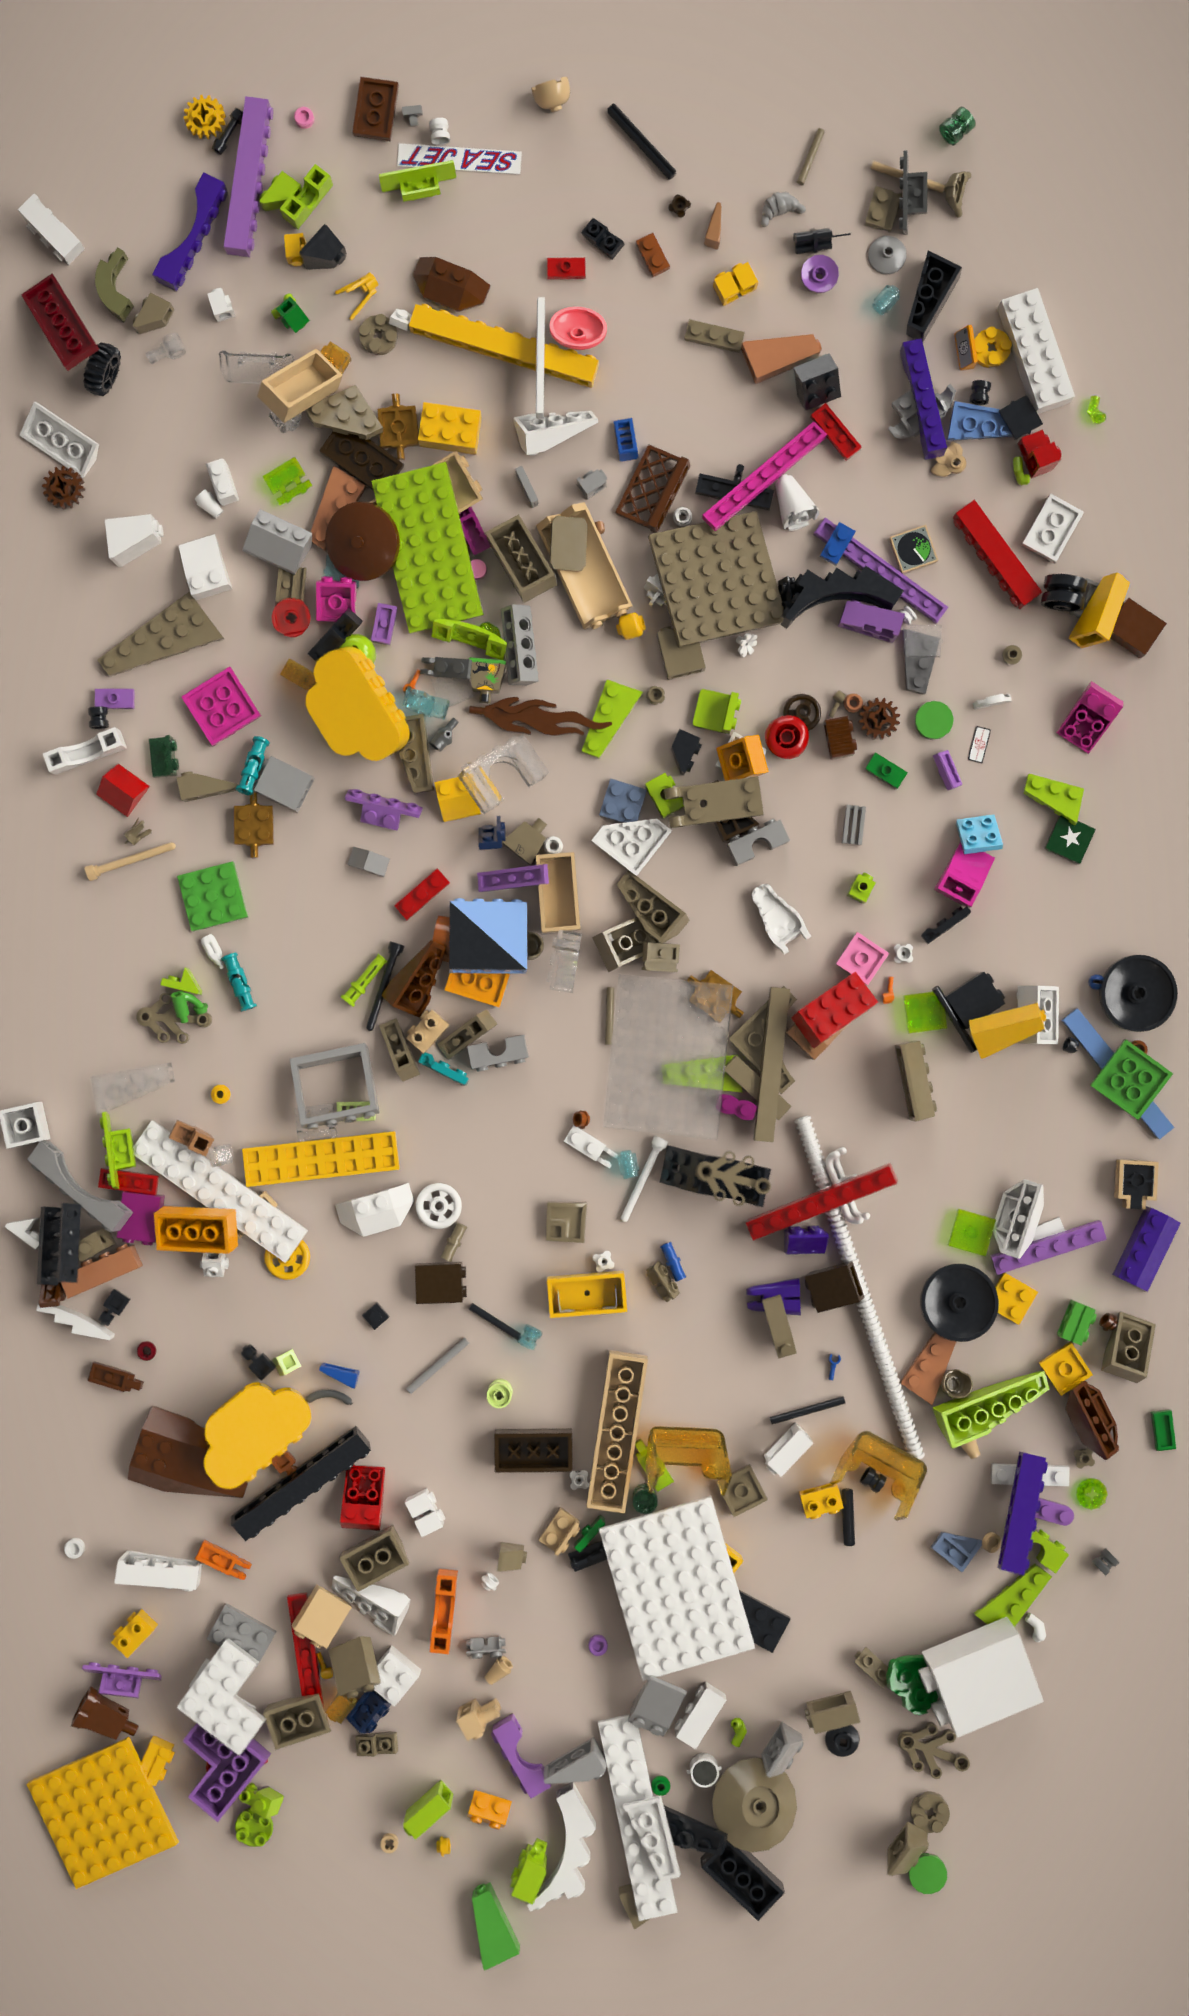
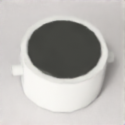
[687,1753,722,1788]

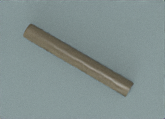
[797,128,825,185]
[605,987,614,1045]

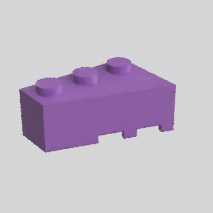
[838,600,905,643]

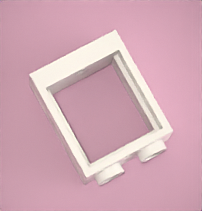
[764,1422,813,1477]

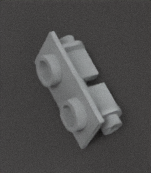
[466,1636,506,1659]

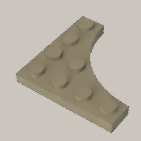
[728,986,797,1094]

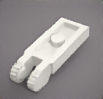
[564,1125,618,1168]

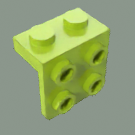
[693,689,741,734]

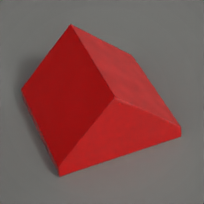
[96,764,150,817]

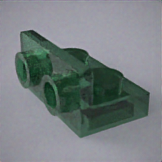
[149,735,179,778]

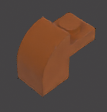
[432,915,450,962]

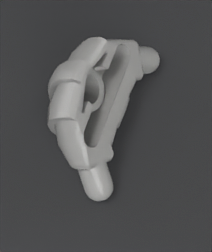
[761,192,806,227]

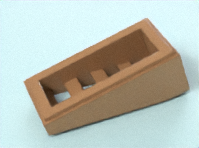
[704,202,722,249]

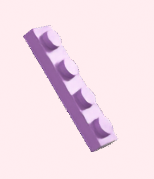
[477,864,549,892]

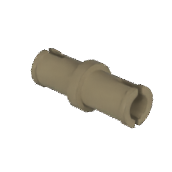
[440,1222,467,1262]

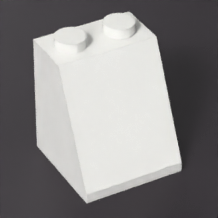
[105,514,164,567]

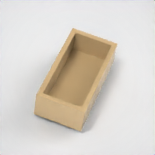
[257,349,343,423]
[536,852,580,933]

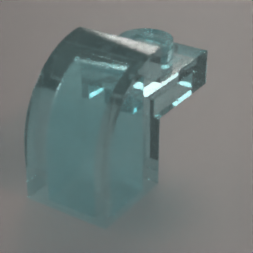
[402,687,450,720]

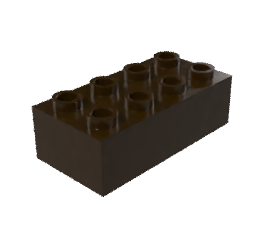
[494,1428,573,1473]

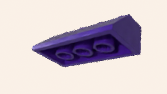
[1112,1206,1181,1292]

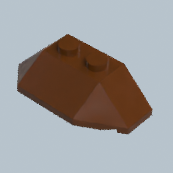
[413,257,491,312]
[1065,1381,1119,1460]

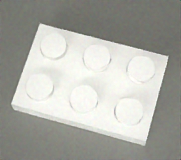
[1022,494,1084,564]

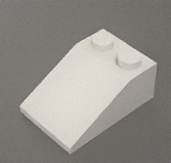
[178,534,232,600]

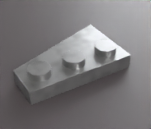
[902,629,940,695]

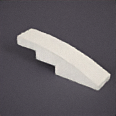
[36,1304,115,1340]

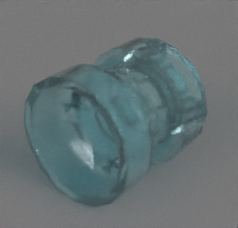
[517,1324,543,1350]

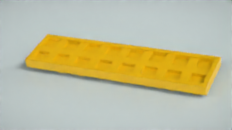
[242,1131,400,1187]

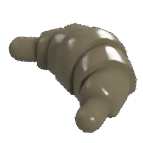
[944,171,971,218]

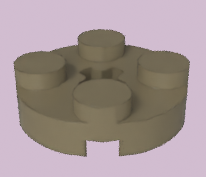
[359,314,398,355]
[910,1791,950,1833]

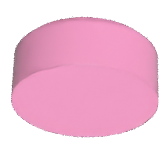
[294,107,314,129]
[471,559,487,580]

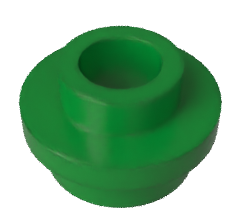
[651,1776,671,1796]

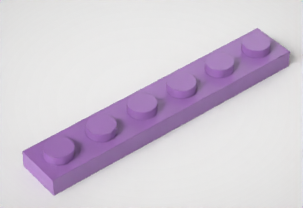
[990,1220,1107,1275]

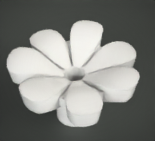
[736,633,757,657]

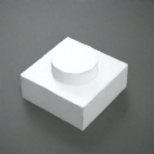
[389,309,412,331]

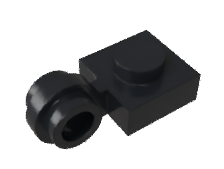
[98,1289,131,1326]
[241,1344,276,1381]

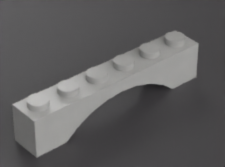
[27,1141,133,1232]

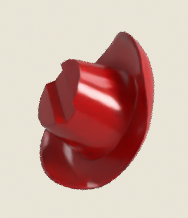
[765,715,809,759]

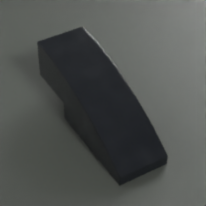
[307,608,363,662]

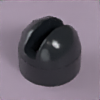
[1062,1037,1080,1054]

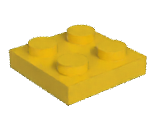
[995,1273,1038,1325]
[1039,1342,1093,1396]

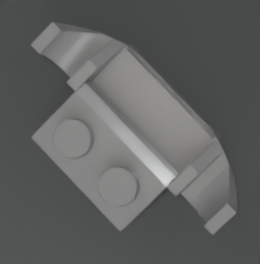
[888,384,956,439]

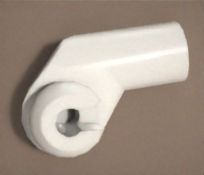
[1025,1613,1046,1643]

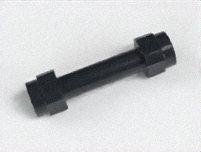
[212,108,243,155]

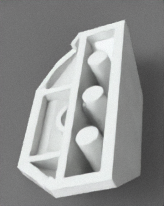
[992,1179,1044,1259]
[335,1183,414,1237]

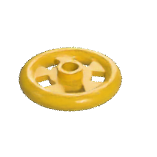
[264,1240,310,1280]

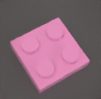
[836,932,889,985]

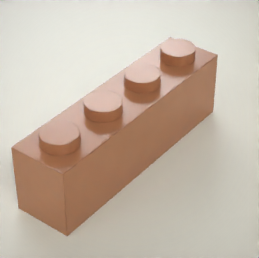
[61,1244,143,1298]

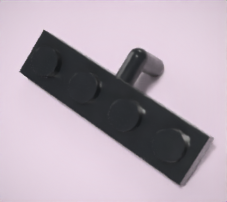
[695,464,774,511]

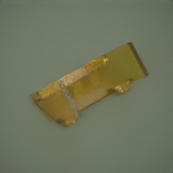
[646,1426,732,1496]
[830,1431,927,1521]

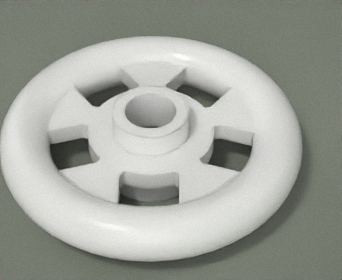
[416,1183,462,1229]

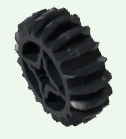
[83,342,121,396]

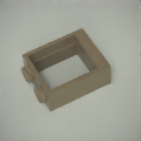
[804,1691,860,1734]

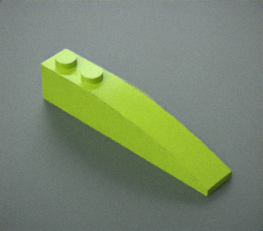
[933,1370,1050,1449]

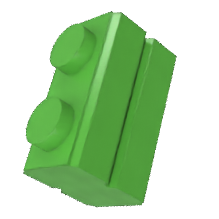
[1057,1299,1097,1346]

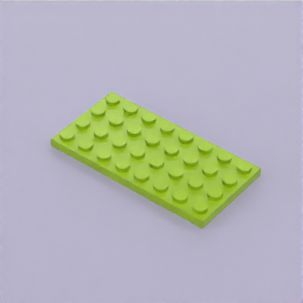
[371,462,484,634]

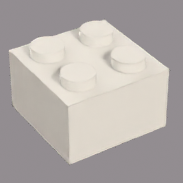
[0,1102,51,1149]
[374,1645,421,1707]

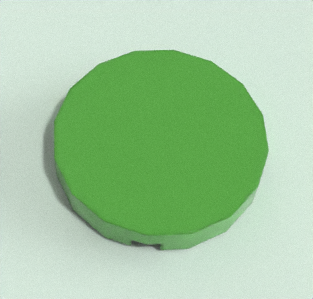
[915,701,954,739]
[908,1853,947,1894]

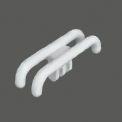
[825,1147,870,1225]

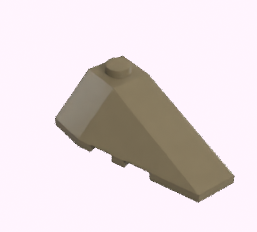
[616,870,690,943]

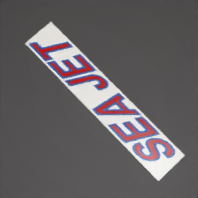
[397,143,522,174]

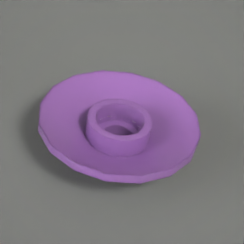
[801,255,839,293]

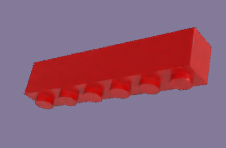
[953,499,1042,609]

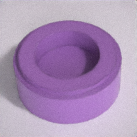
[588,1635,608,1656]

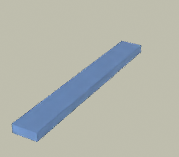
[1062,1008,1175,1140]

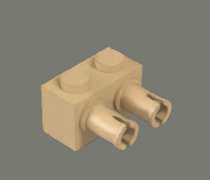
[406,1010,450,1054]
[456,1698,501,1741]

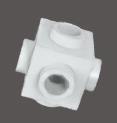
[200,1252,229,1277]

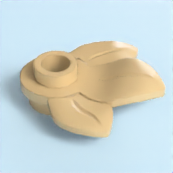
[931,441,967,477]

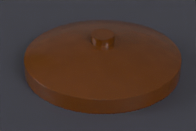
[325,502,400,581]

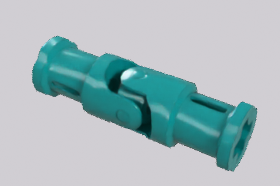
[236,736,270,795]
[221,952,257,1012]

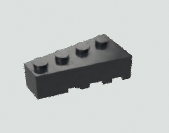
[906,250,962,342]

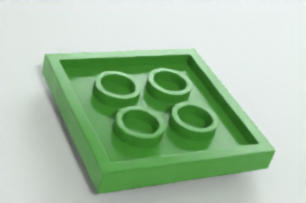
[177,861,248,932]
[1090,1039,1173,1120]

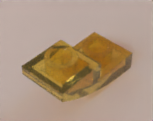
[280,658,317,691]

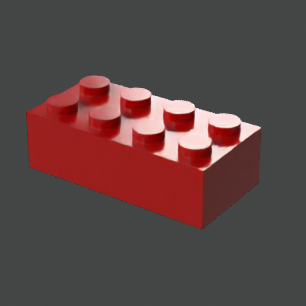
[791,971,878,1049]

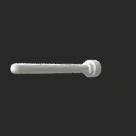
[621,1135,668,1222]

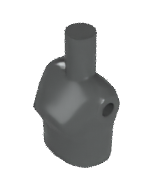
[429,718,459,752]

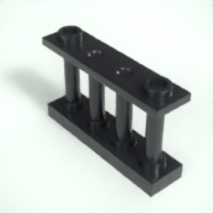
[37,1203,81,1286]

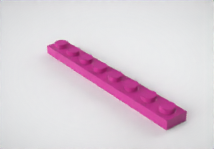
[702,421,827,531]

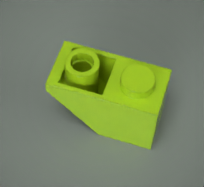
[259,171,302,211]

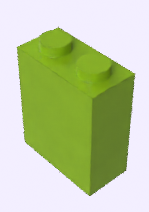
[403,1780,454,1840]

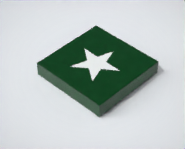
[1044,815,1096,864]

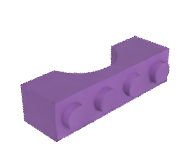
[491,1713,551,1798]

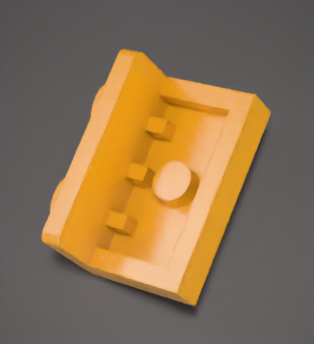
[467,1790,512,1830]

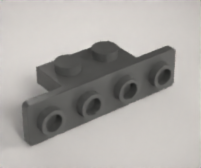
[899,150,928,235]

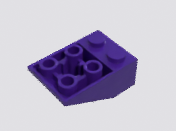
[784,1225,829,1255]

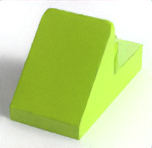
[160,967,202,995]

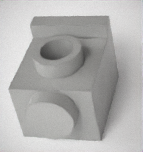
[577,469,607,500]

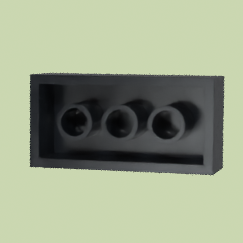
[700,1840,785,1921]

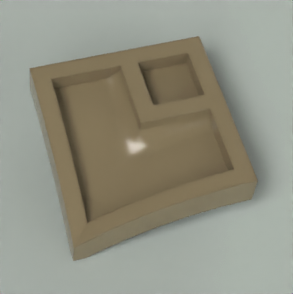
[546,1201,587,1243]

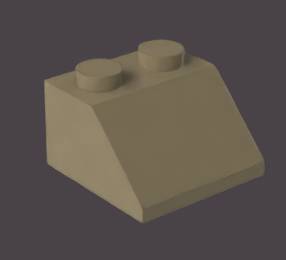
[887,1821,929,1876]

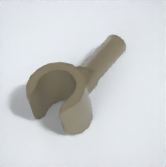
[829,690,845,718]

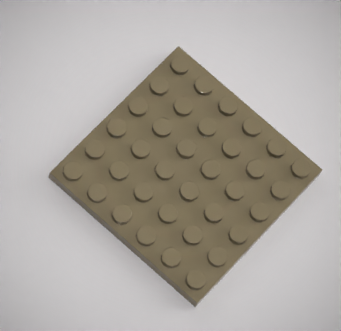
[648,511,784,648]

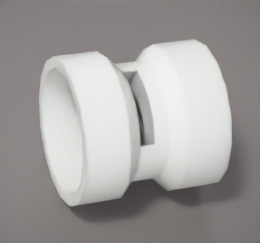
[429,118,450,145]

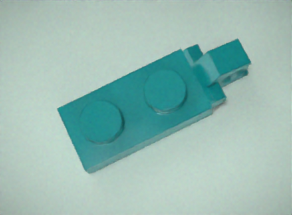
[418,1053,469,1086]

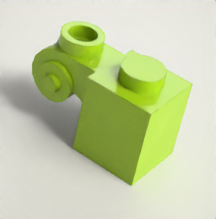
[239,1783,284,1819]

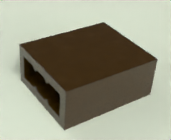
[805,1261,865,1313]
[415,1262,467,1304]

